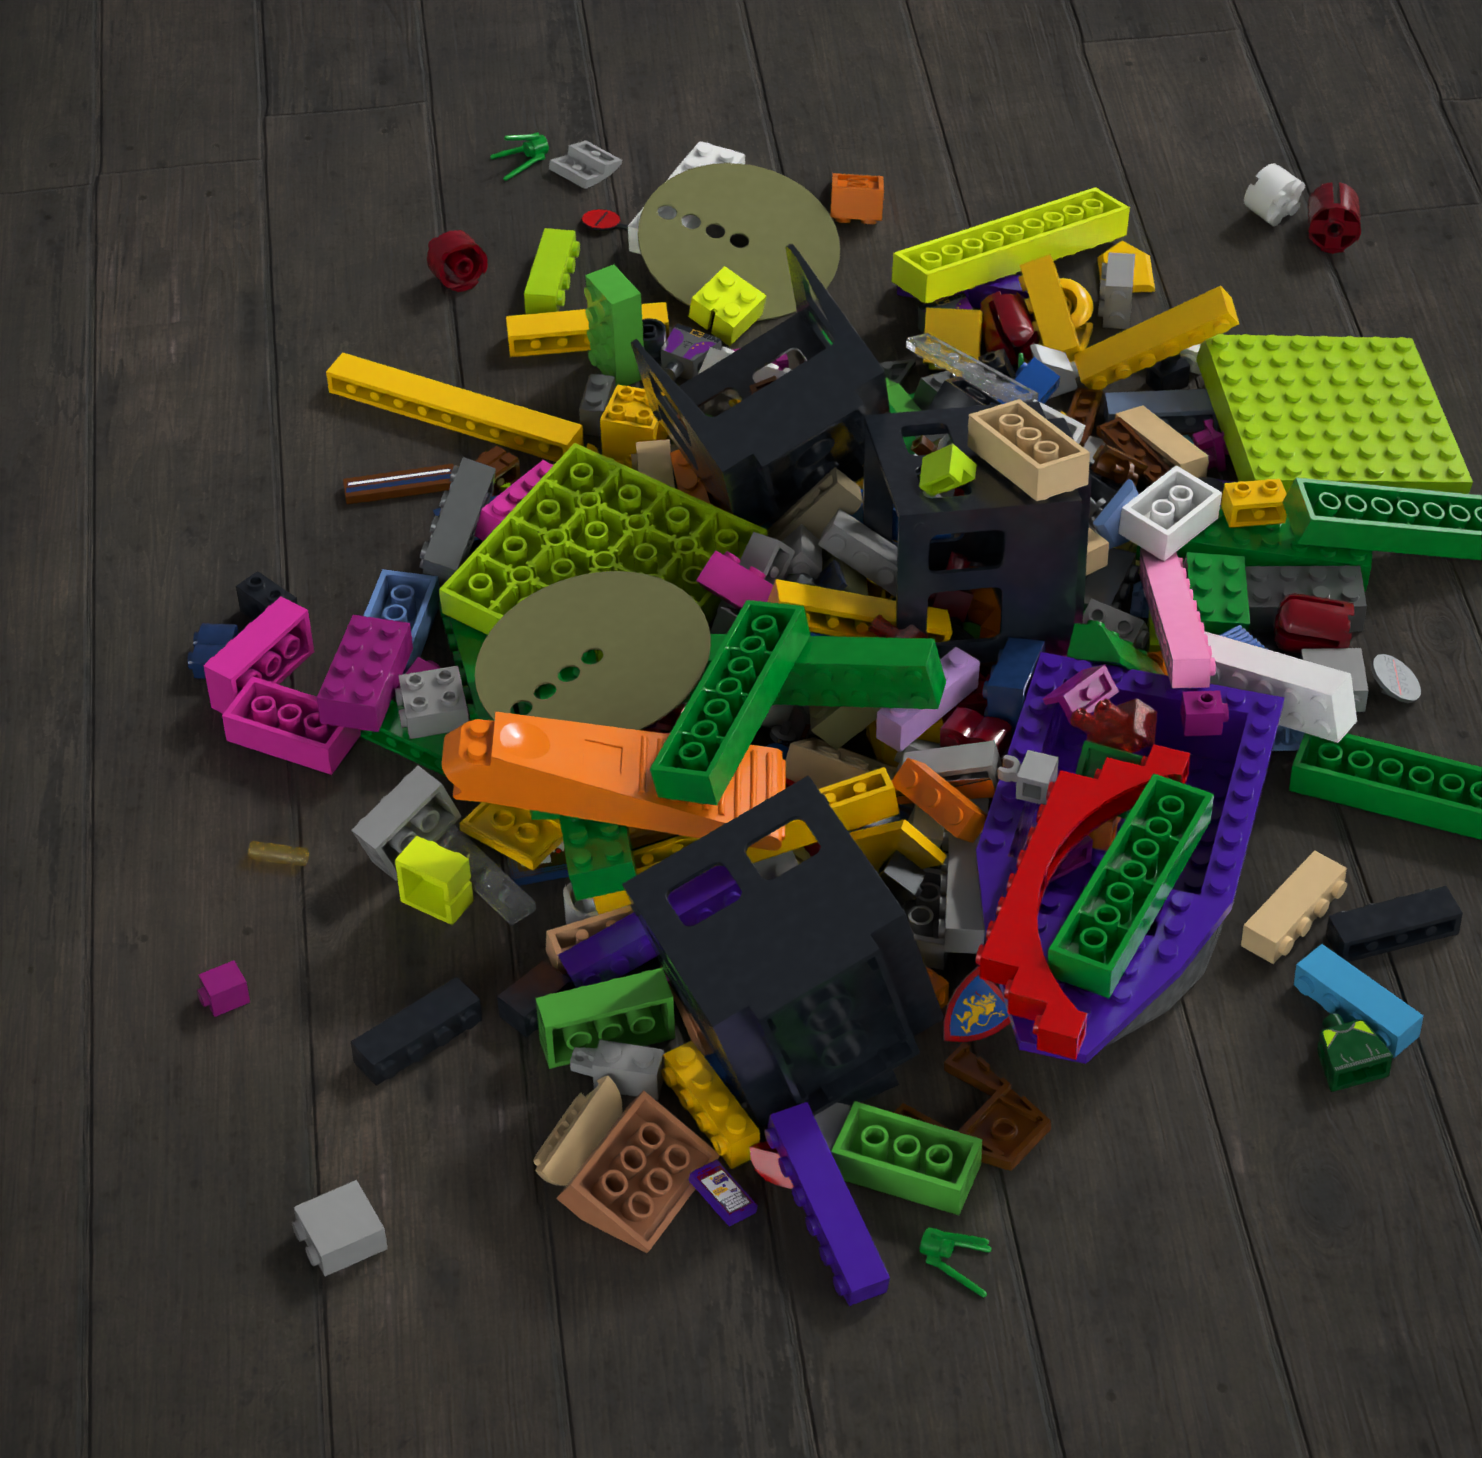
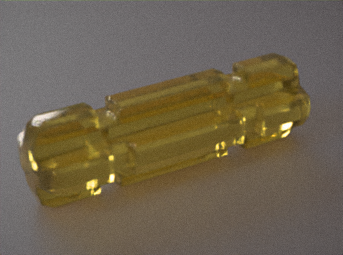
[248,841,309,866]

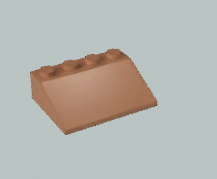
[556,1090,720,1253]

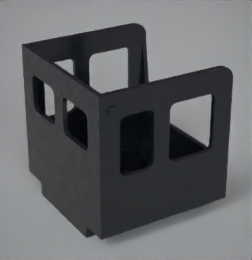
[631,244,890,525]
[863,401,1092,663]
[622,775,944,1127]

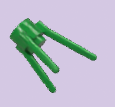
[490,132,549,181]
[920,1227,992,1297]

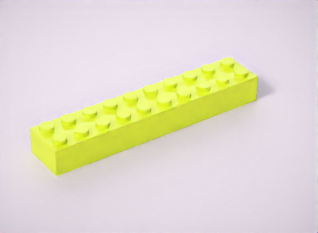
[891,187,1130,303]

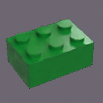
[1183,552,1250,635]

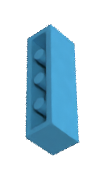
[1294,944,1423,1058]

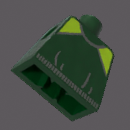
[1317,1013,1393,1092]

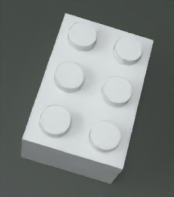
[1118,465,1222,561]

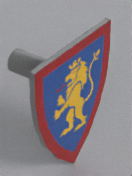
[944,966,1011,1042]

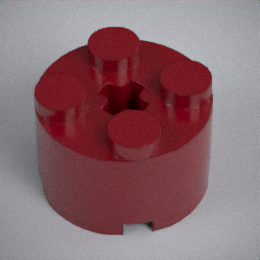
[427,230,488,292]

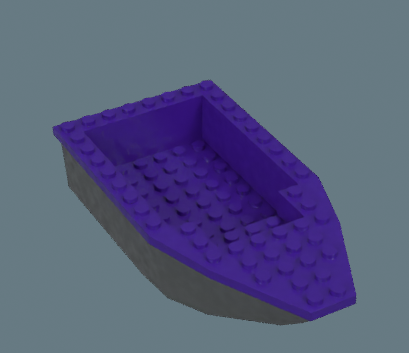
[976,652,1285,1064]

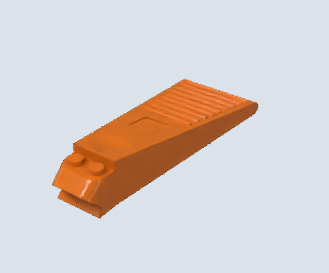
[442,712,786,851]

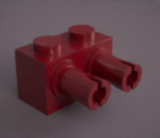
[928,551,974,623]

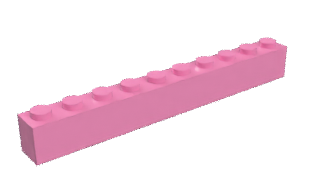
[1139,548,1216,688]

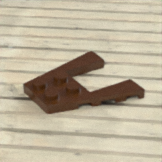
[894,1042,1051,1171]

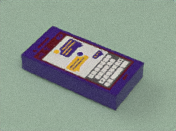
[688,1159,758,1227]

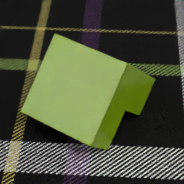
[919,443,977,497]

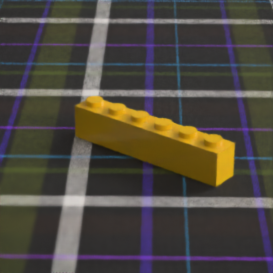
[1074,285,1239,390]
[506,302,669,357]
[767,579,953,642]

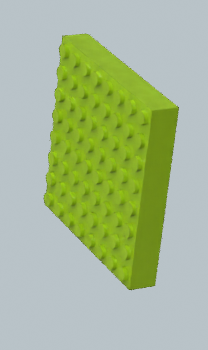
[1196,334,1473,494]
[439,443,768,661]

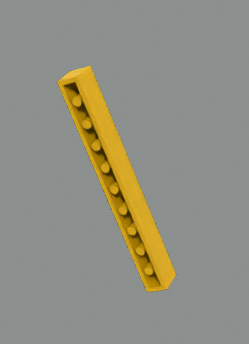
[326,352,584,462]
[592,767,900,915]

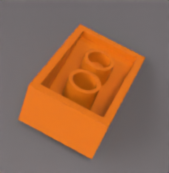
[830,173,884,224]

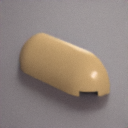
[533,1075,622,1186]

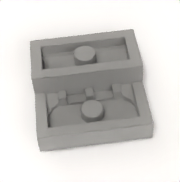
[549,141,622,189]

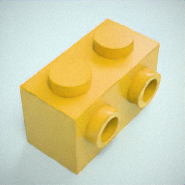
[1221,479,1287,528]

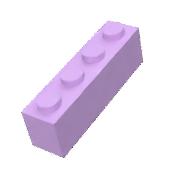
[876,647,980,752]

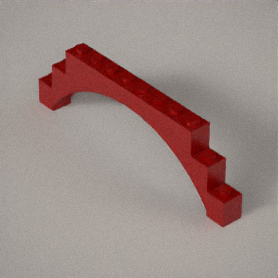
[975,744,1191,1060]

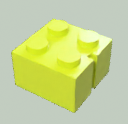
[688,266,766,346]
[395,835,474,925]

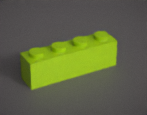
[524,228,580,314]

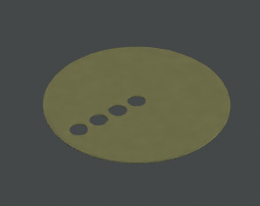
[638,163,840,321]
[475,571,711,730]

